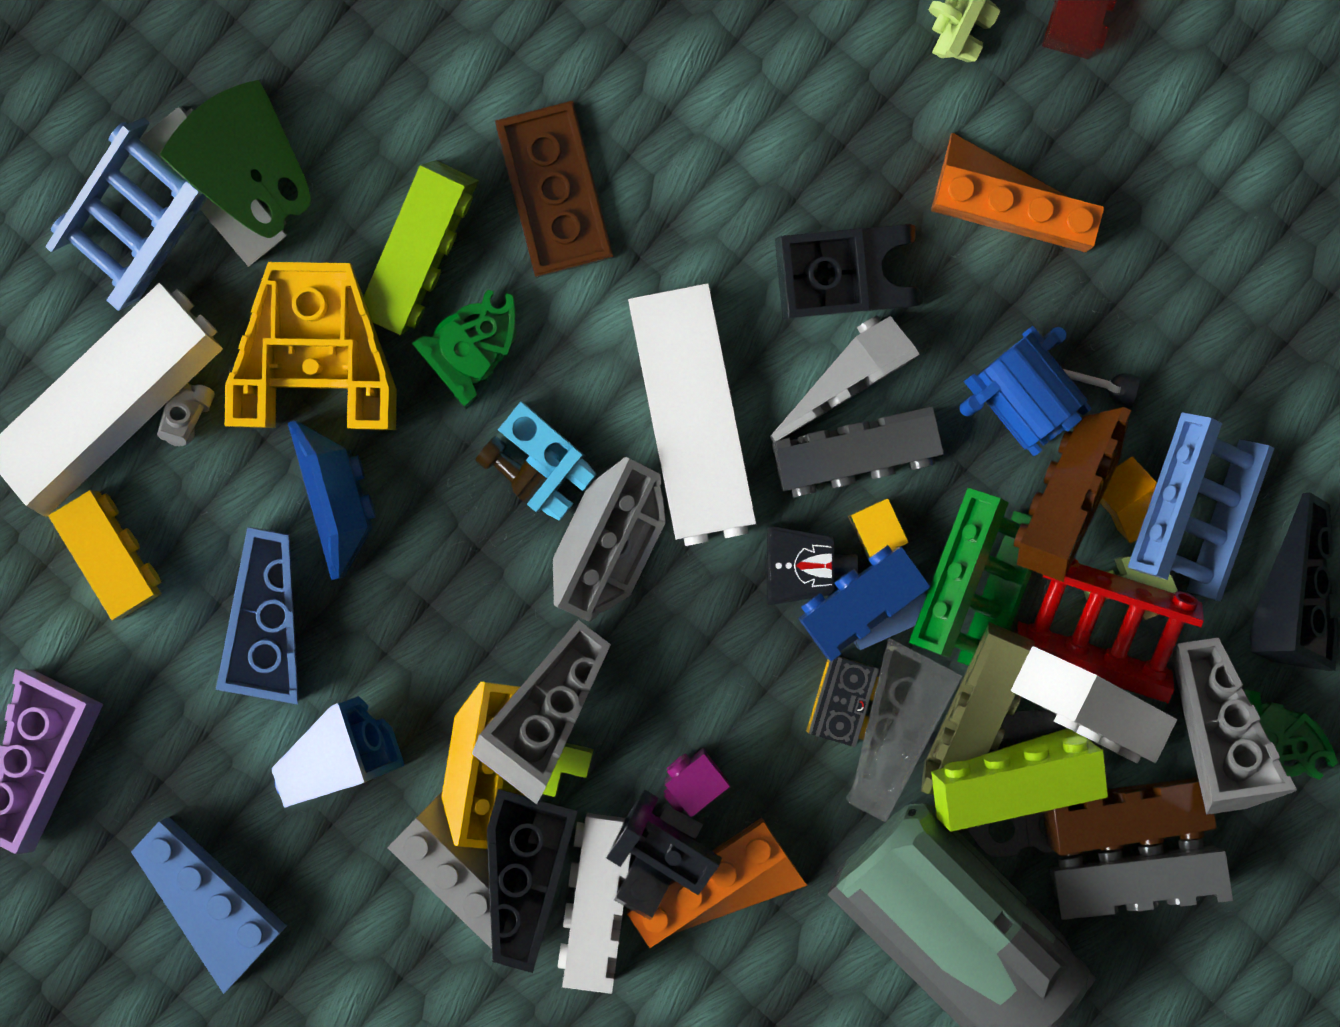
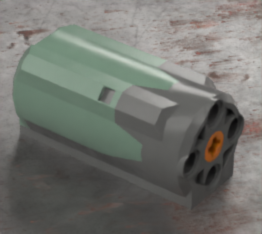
[827,804,1096,1027]

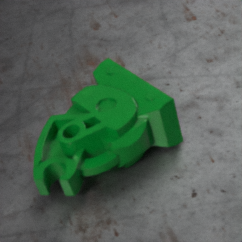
[412,290,517,409]
[1243,689,1338,780]

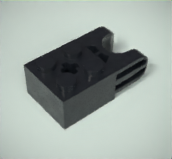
[775,224,923,319]

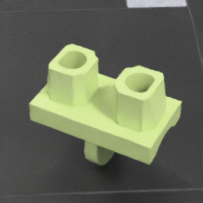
[928,0,1001,62]

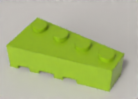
[931,728,1108,832]

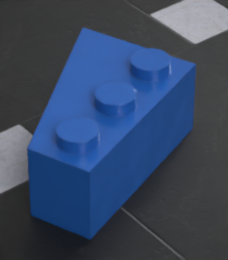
[798,545,930,661]

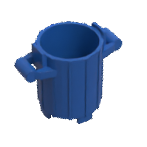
[960,326,1092,456]

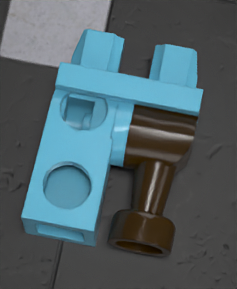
[475,401,597,520]

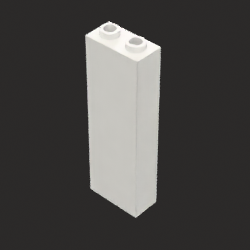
[0,283,223,517]
[628,283,756,546]

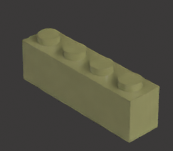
[921,622,1035,795]

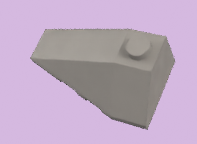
[770,315,920,443]

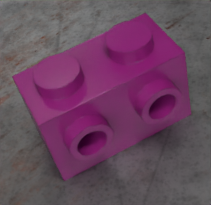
[664,748,730,817]

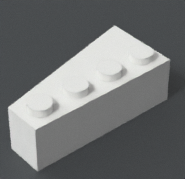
[1011,646,1177,764]
[558,813,631,994]

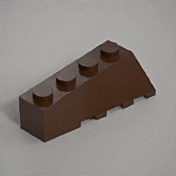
[1013,407,1131,582]

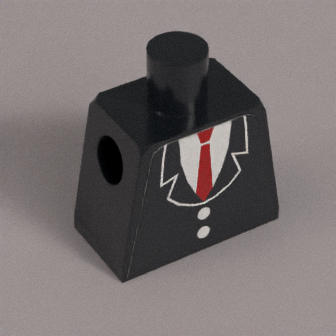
[767,527,858,605]

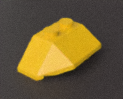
[441,682,526,849]

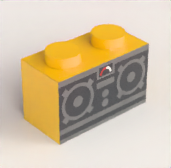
[806,656,883,748]

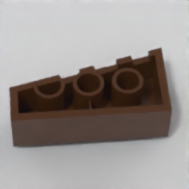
[1043,777,1216,856]

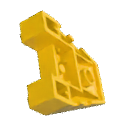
[225,262,397,430]

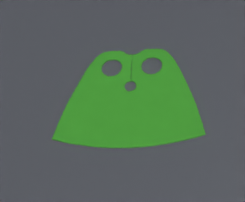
[160,80,311,238]

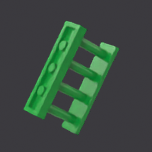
[909,488,1032,666]

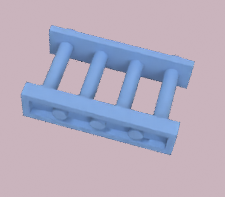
[45,117,208,311]
[1128,412,1274,602]

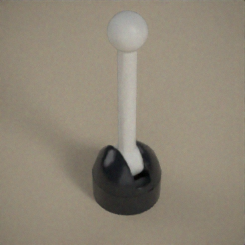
[1063,369,1141,408]

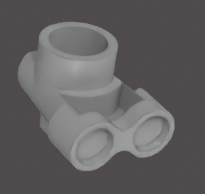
[157,383,215,446]

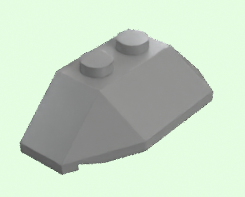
[553,457,665,622]

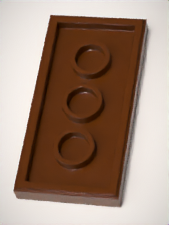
[495,101,614,278]

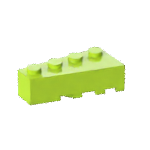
[363,160,479,335]

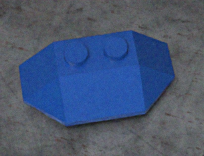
[288,420,376,580]

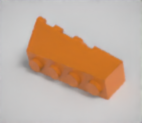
[931,133,1104,252]
[627,818,807,948]

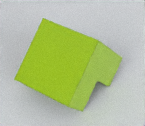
[543,743,594,797]

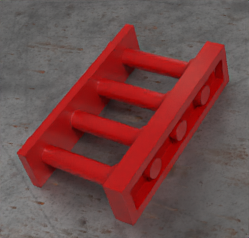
[1014,558,1204,703]

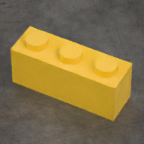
[48,490,162,620]

